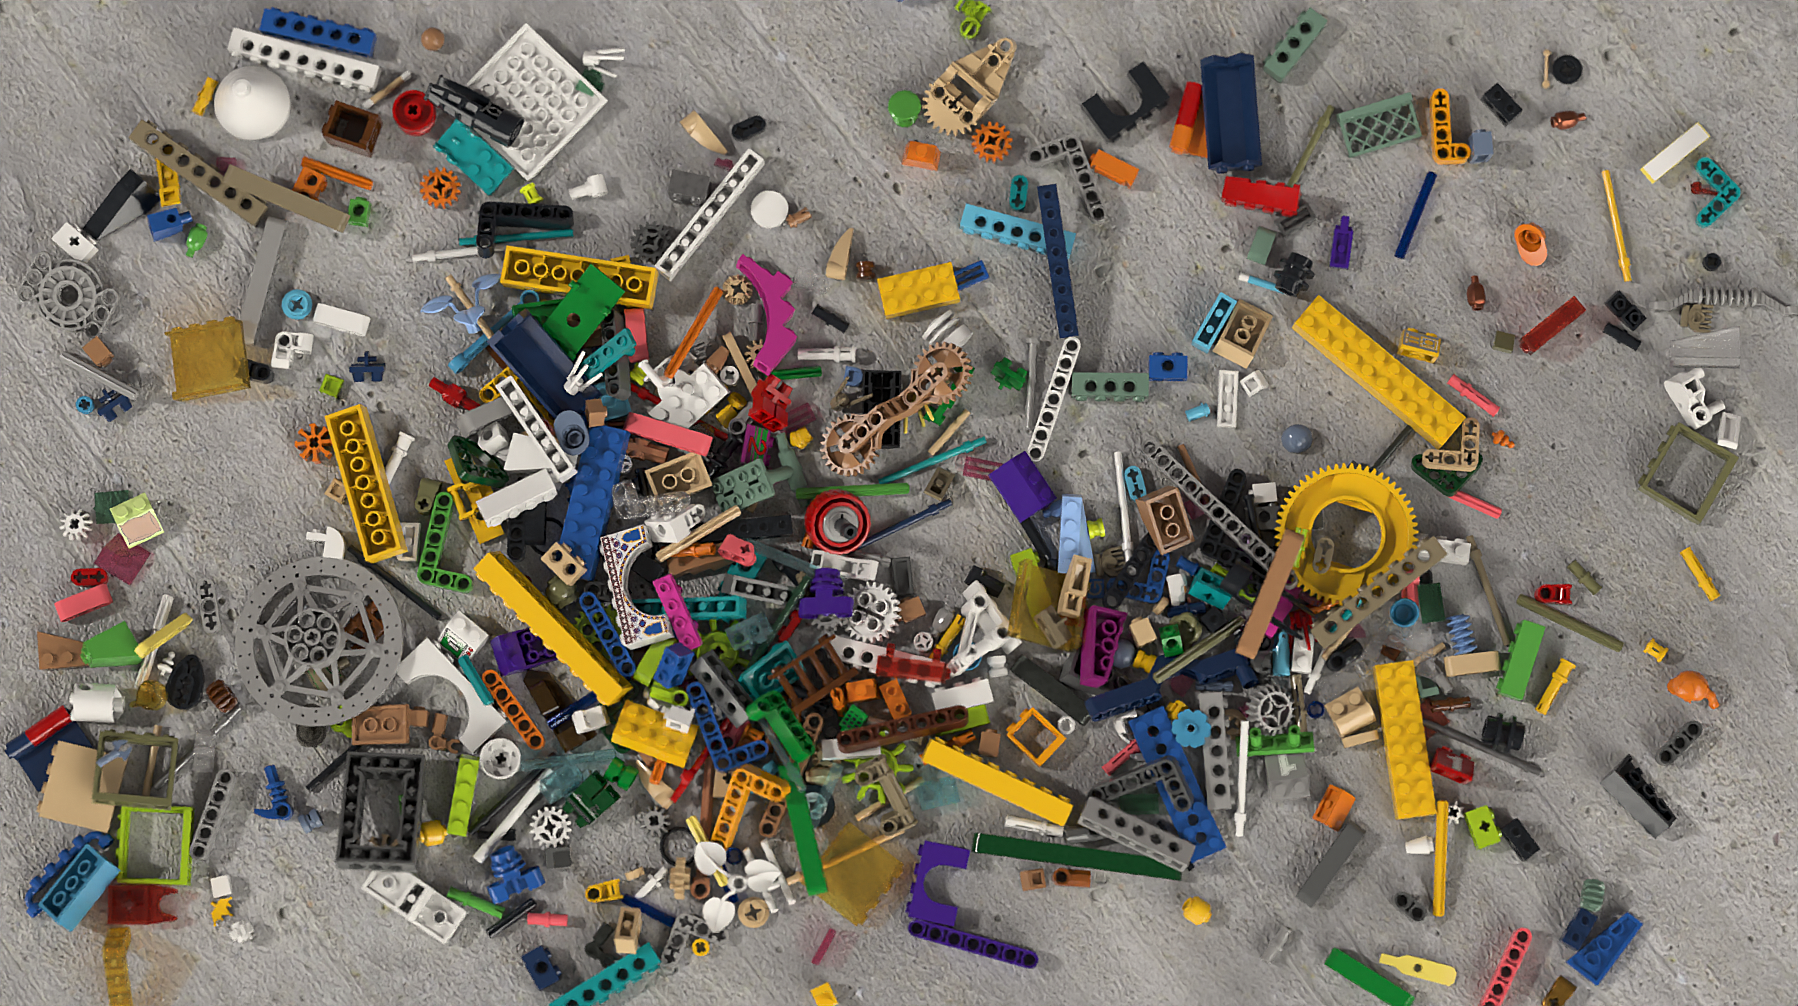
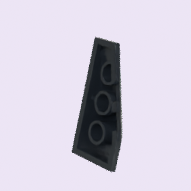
[82,169,160,241]

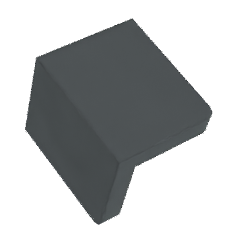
[545,846,571,869]

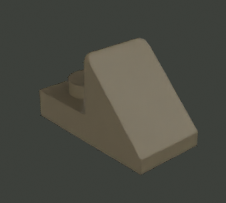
[924,467,955,502]

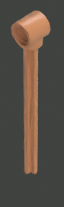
[690,749,717,900]

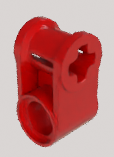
[1534,584,1572,605]

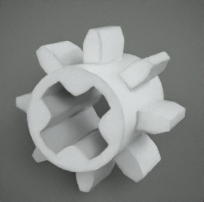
[1448,801,1464,825]
[229,920,254,944]

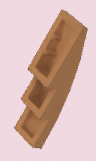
[667,539,743,579]

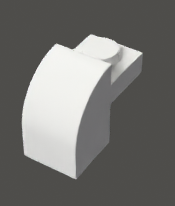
[306,526,346,559]
[572,705,611,734]

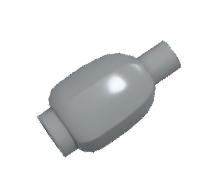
[931,605,956,639]

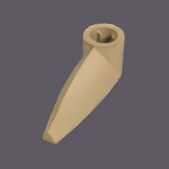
[680,110,728,155]
[826,228,854,280]
[635,760,675,810]

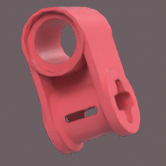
[718,534,756,566]

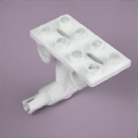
[944,580,1022,679]

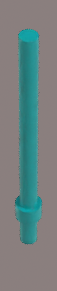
[459,229,574,246]
[878,436,987,484]

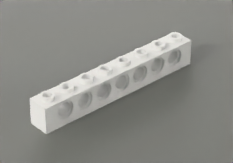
[227,28,381,93]
[654,148,765,282]

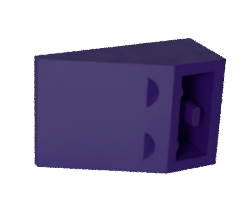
[490,627,558,677]

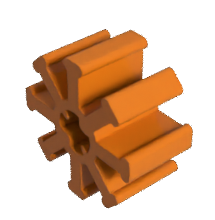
[295,423,333,464]

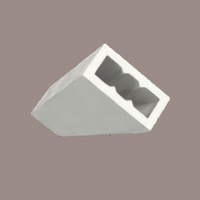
[504,433,582,473]

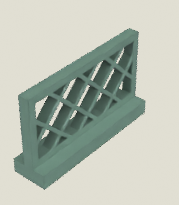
[1335,92,1422,158]

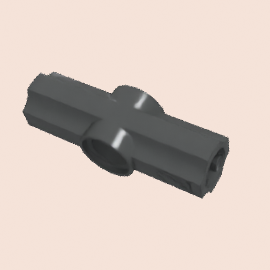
[1063,822,1123,845]

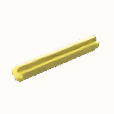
[686,815,728,887]

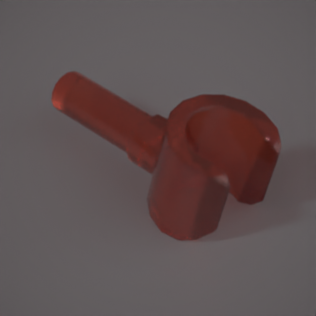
[1691,182,1717,196]

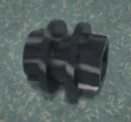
[1273,252,1315,297]
[1481,712,1525,754]

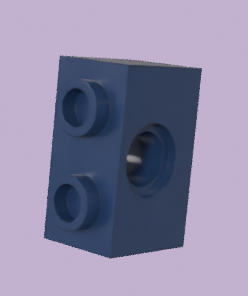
[1558,907,1598,951]
[520,945,562,991]

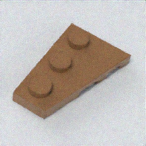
[37,631,89,670]

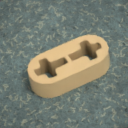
[1342,730,1379,748]

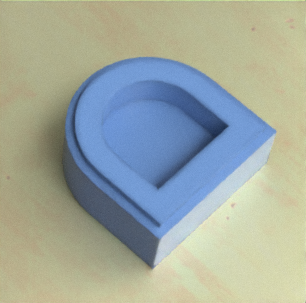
[844,366,863,387]

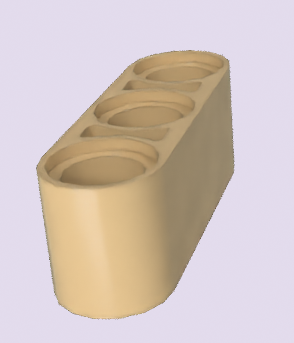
[1443,651,1501,677]

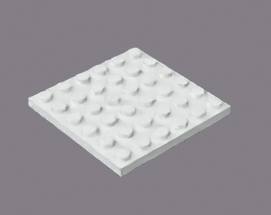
[465,23,608,182]

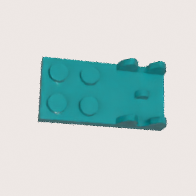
[433,119,515,196]

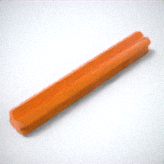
[301,156,373,190]

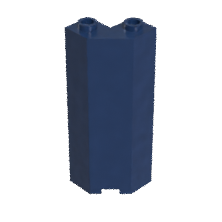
[1200,53,1262,174]
[487,309,603,419]

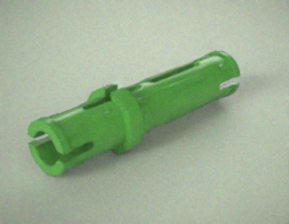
[447,886,505,919]

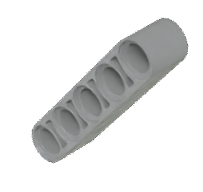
[190,769,237,861]

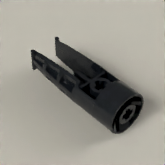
[423,74,525,148]
[1218,558,1318,640]

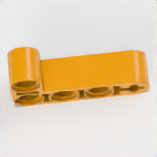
[1429,88,1471,165]

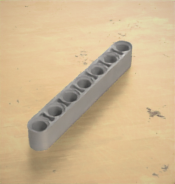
[235,216,288,346]

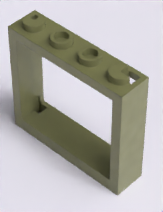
[1637,422,1739,525]
[92,729,178,810]

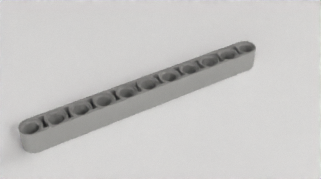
[1141,438,1298,590]

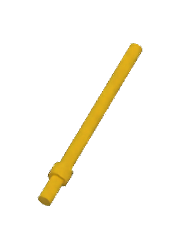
[1602,170,1632,282]

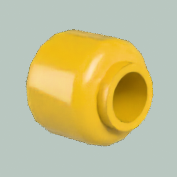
[419,819,447,847]
[1182,896,1212,925]

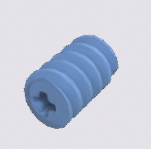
[1445,614,1477,656]

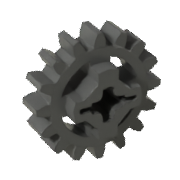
[630,221,671,263]

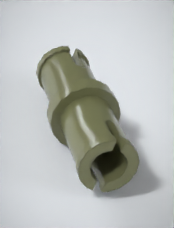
[1567,559,1602,595]

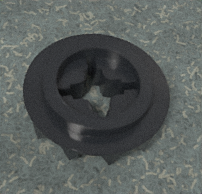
[1552,55,1582,85]

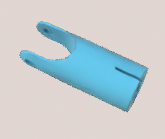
[1272,632,1290,676]

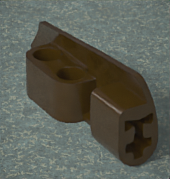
[523,670,597,753]

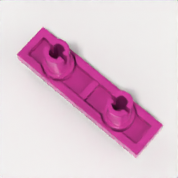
[653,573,703,650]

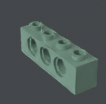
[1263,7,1328,83]
[1071,372,1149,402]

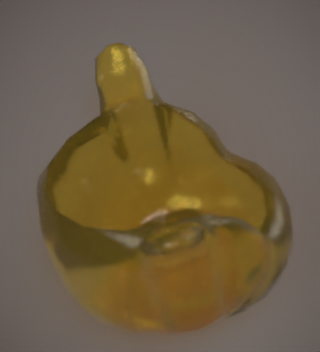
[129,680,167,711]

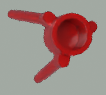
[1289,610,1317,655]

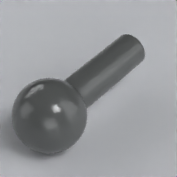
[525,790,558,818]

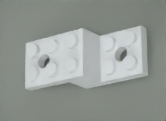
[361,871,467,945]

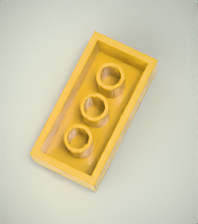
[877,262,960,320]
[611,699,699,768]

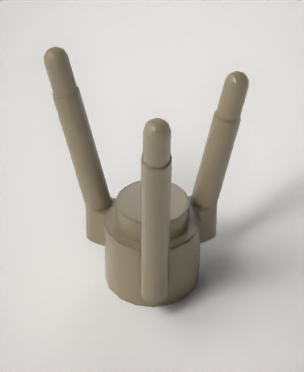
[830,376,873,411]

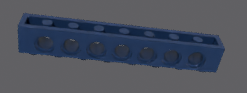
[1037,183,1079,338]

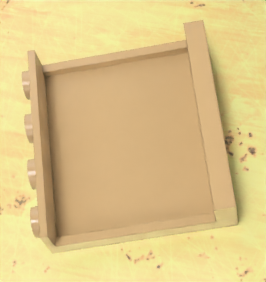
[36,741,129,833]

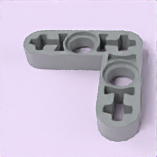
[661,913,730,967]

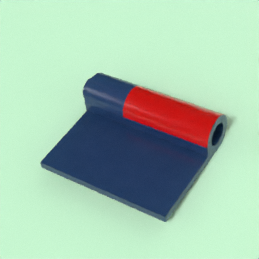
[4,704,94,792]

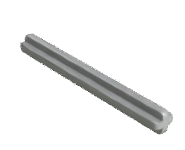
[59,351,139,400]

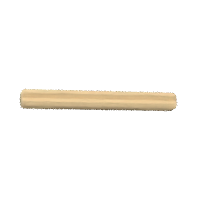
[656,505,741,562]

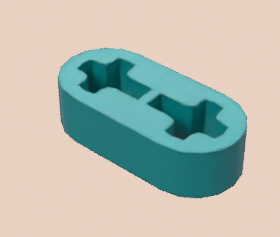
[1009,175,1028,212]

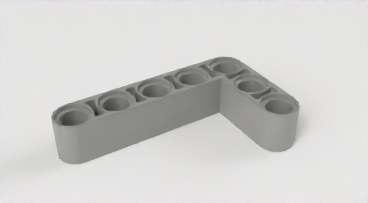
[1027,134,1107,225]

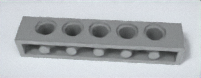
[1199,692,1236,810]
[1077,796,1196,873]

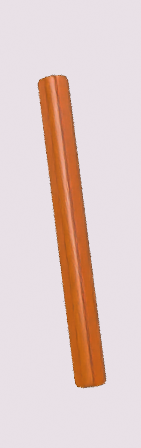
[664,287,723,379]

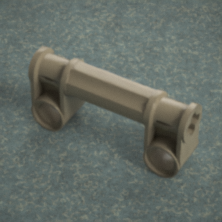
[855,754,918,836]

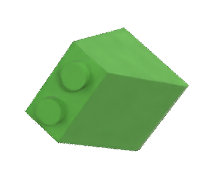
[80,621,142,668]

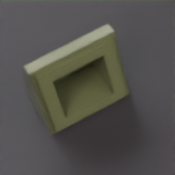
[1492,331,1515,354]

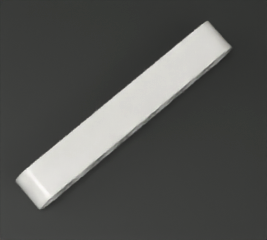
[1027,337,1081,464]

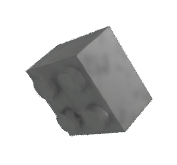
[668,169,712,208]

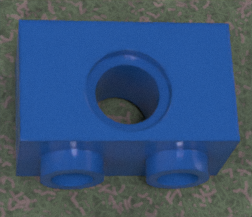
[1148,352,1188,382]

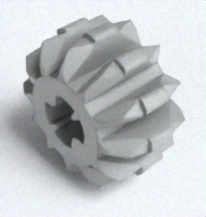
[638,805,671,838]

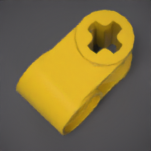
[585,879,623,903]

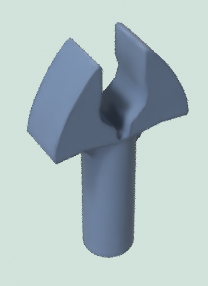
[97,740,132,767]

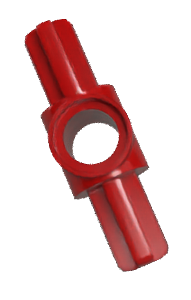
[428,377,481,411]

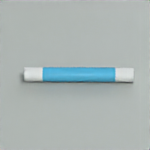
[1238,273,1286,295]

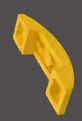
[152,139,181,207]

